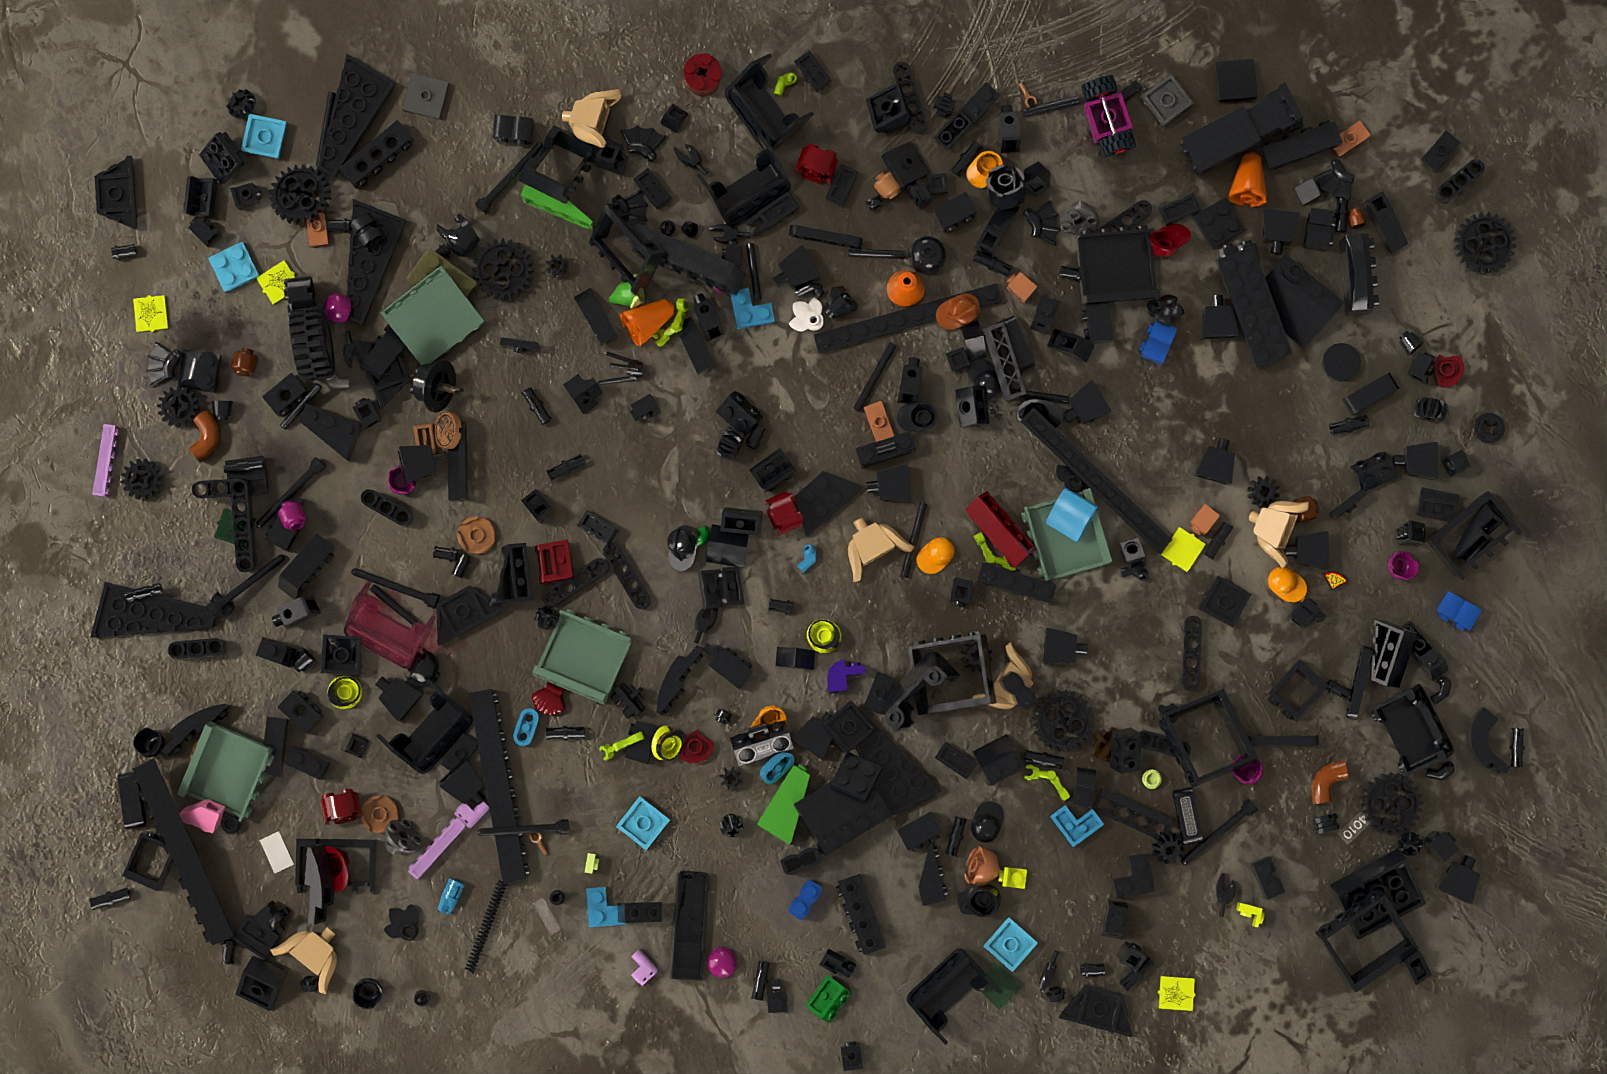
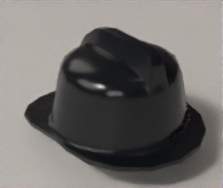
[1017,398,1063,428]
[667,525,698,571]

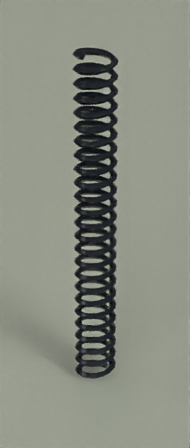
[465,880,507,974]

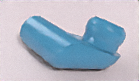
[797,544,816,573]

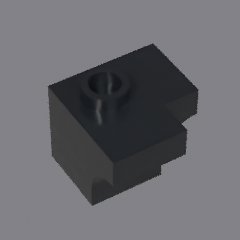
[596,138,629,175]
[563,374,603,414]
[1287,597,1327,629]

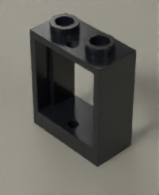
[1266,659,1328,720]
[122,831,173,891]

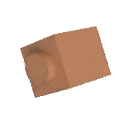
[1007,272,1037,304]
[1189,504,1220,535]

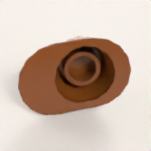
[936,293,980,330]

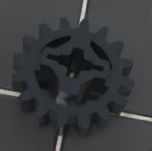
[157,386,200,428]
[120,458,163,500]

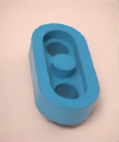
[513,708,539,746]
[760,751,794,784]

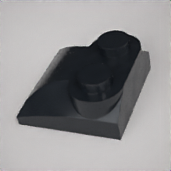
[866,83,912,133]
[178,350,222,393]
[320,634,362,676]

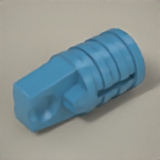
[438,878,465,915]

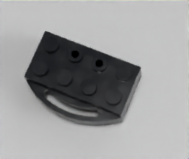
[1339,233,1379,316]

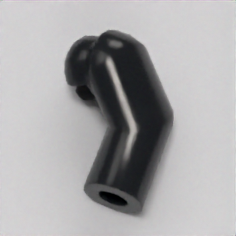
[795,283,824,297]
[1120,567,1149,581]
[1430,676,1452,705]
[1426,761,1455,780]

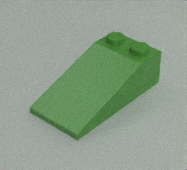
[521,184,595,231]

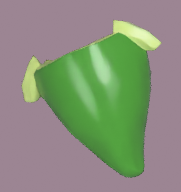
[609,274,645,308]

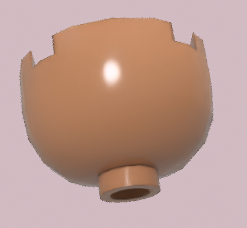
[964,846,1000,886]

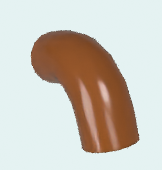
[189,410,219,463]
[1311,760,1348,805]

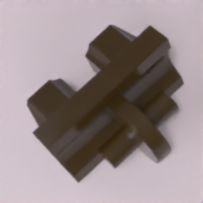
[1092,727,1118,763]

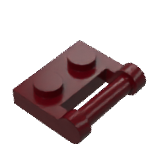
[534,540,574,584]

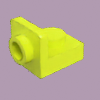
[998,867,1027,889]
[1236,902,1265,927]

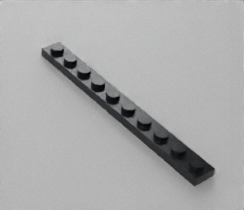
[813,283,1002,354]
[1020,407,1172,553]

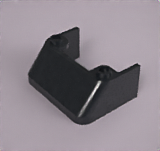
[725,54,814,149]
[697,135,791,226]
[376,678,472,774]
[907,948,1003,1045]

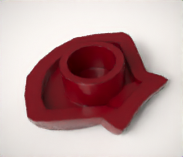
[1433,354,1464,388]
[531,682,566,716]
[679,729,714,764]

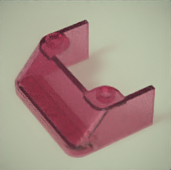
[344,580,436,669]

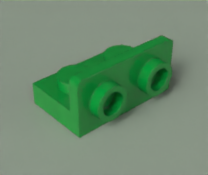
[805,975,851,1023]

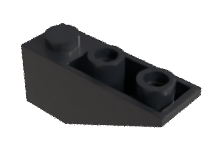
[1362,191,1408,253]
[975,206,1020,256]
[1395,520,1425,545]
[1402,621,1448,681]
[918,844,948,906]

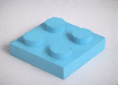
[241,114,287,159]
[208,241,260,293]
[616,796,670,850]
[983,917,1038,972]

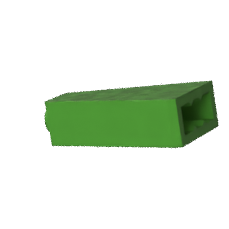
[757,764,810,845]

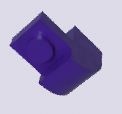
[827,659,865,692]

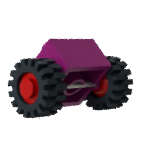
[1081,75,1136,157]

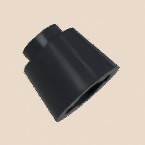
[1399,331,1424,356]
[211,401,233,420]
[291,647,317,672]

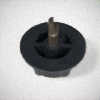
[410,360,464,413]

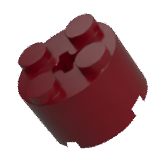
[683,53,721,96]
[795,143,838,184]
[764,492,803,536]
[320,789,363,825]

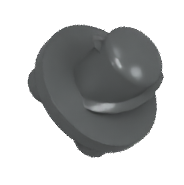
[1061,201,1099,235]
[384,819,422,855]

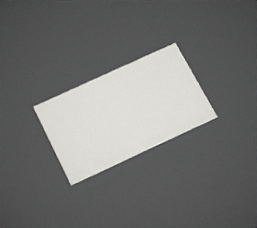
[260,831,294,873]

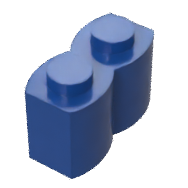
[1139,320,1178,365]
[1435,591,1482,632]
[789,880,822,920]

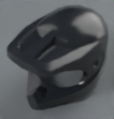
[435,213,480,257]
[957,884,1001,917]

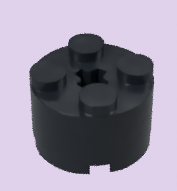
[986,165,1025,211]
[284,276,317,315]

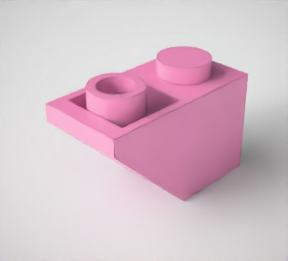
[180,799,226,834]

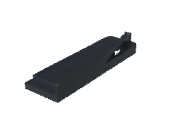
[669,870,709,980]

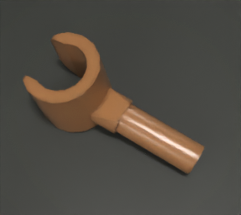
[1019,82,1037,108]
[529,832,548,855]

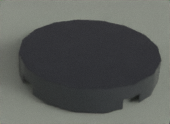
[1322,343,1361,381]

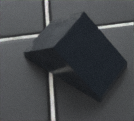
[960,320,987,362]
[521,489,555,523]
[775,647,815,670]
[1400,950,1432,985]

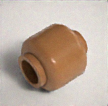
[874,171,902,199]

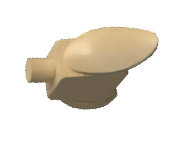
[562,89,621,148]
[1249,501,1309,569]
[848,517,915,582]
[973,642,1038,709]
[270,927,337,994]

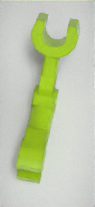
[653,298,690,347]
[973,532,1016,571]
[599,732,645,760]
[1024,765,1070,802]

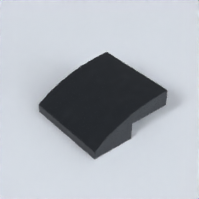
[1215,59,1257,102]
[698,566,744,610]

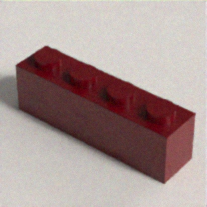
[965,491,1037,568]

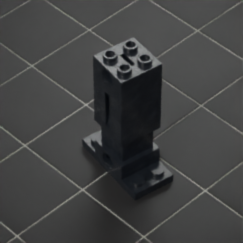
[1180,82,1304,176]

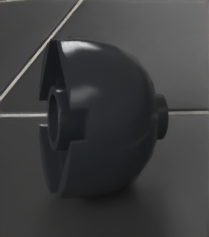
[908,236,946,275]
[404,648,441,688]

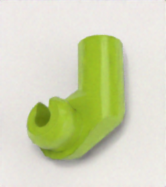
[774,72,797,97]

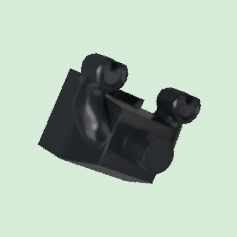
[253,900,290,934]

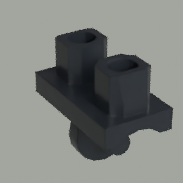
[610,682,646,719]

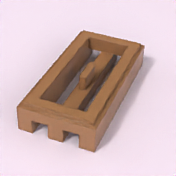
[413,423,437,454]

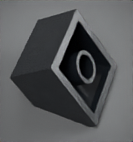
[972,734,1025,786]
[235,956,288,1011]

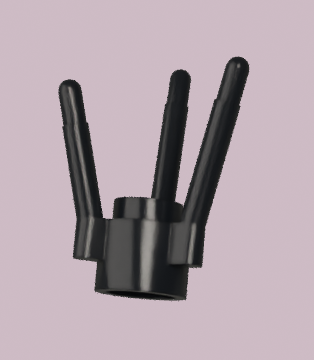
[598,352,643,384]

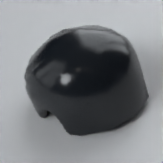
[133,727,165,758]
[353,978,383,1009]

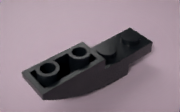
[933,82,1001,151]
[656,645,703,715]
[161,704,230,756]
[305,843,334,925]

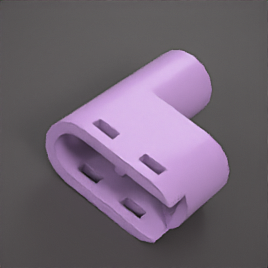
[454,801,489,829]
[631,949,659,985]

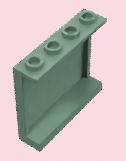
[380,266,484,365]
[1021,488,1112,582]
[532,609,632,705]
[177,721,274,822]

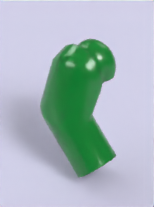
[697,526,710,547]

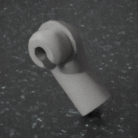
[324,374,350,389]

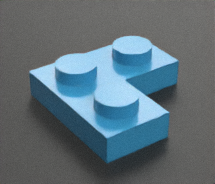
[730,288,775,330]
[1050,805,1104,847]
[586,887,628,927]

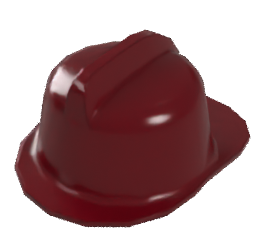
[1149,224,1191,257]
[324,846,349,892]

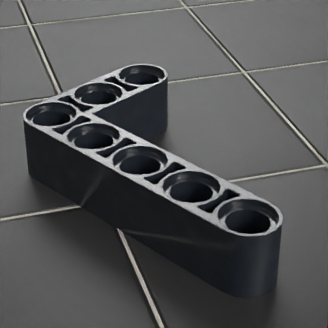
[191,478,256,573]

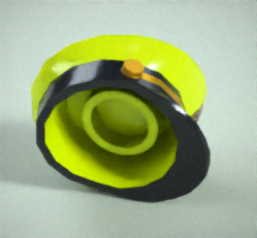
[807,619,842,653]
[327,675,363,709]
[651,725,685,761]

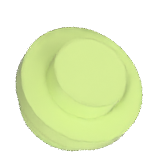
[1142,770,1162,789]

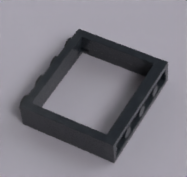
[908,631,997,715]
[1158,689,1258,788]
[1315,889,1419,993]

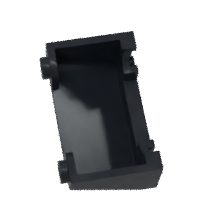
[884,652,960,731]
[1371,684,1454,777]

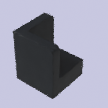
[1023,161,1050,196]

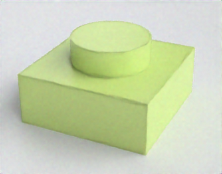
[585,853,599,874]

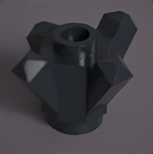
[824,286,858,319]

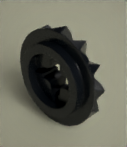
[226,89,256,118]
[1474,413,1505,444]

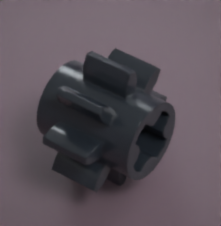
[933,92,956,117]
[546,254,569,278]
[534,606,559,630]
[719,767,743,790]
[719,814,744,838]
[1398,832,1423,856]

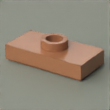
[1333,120,1371,158]
[306,207,329,247]
[863,401,894,442]

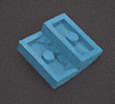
[1045,488,1098,542]

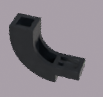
[1467,707,1511,774]

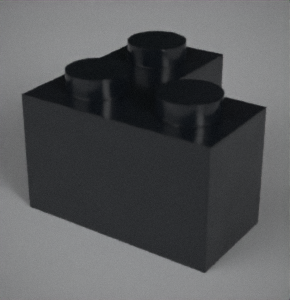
[1111,853,1155,899]

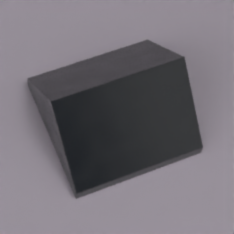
[706,524,749,568]

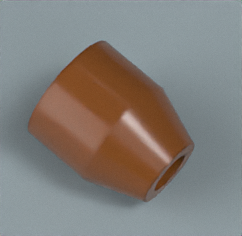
[1349,208,1366,229]

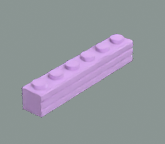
[92,424,119,497]
[408,817,466,879]

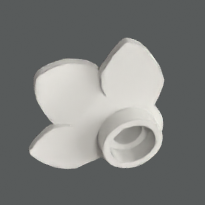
[789,298,824,332]

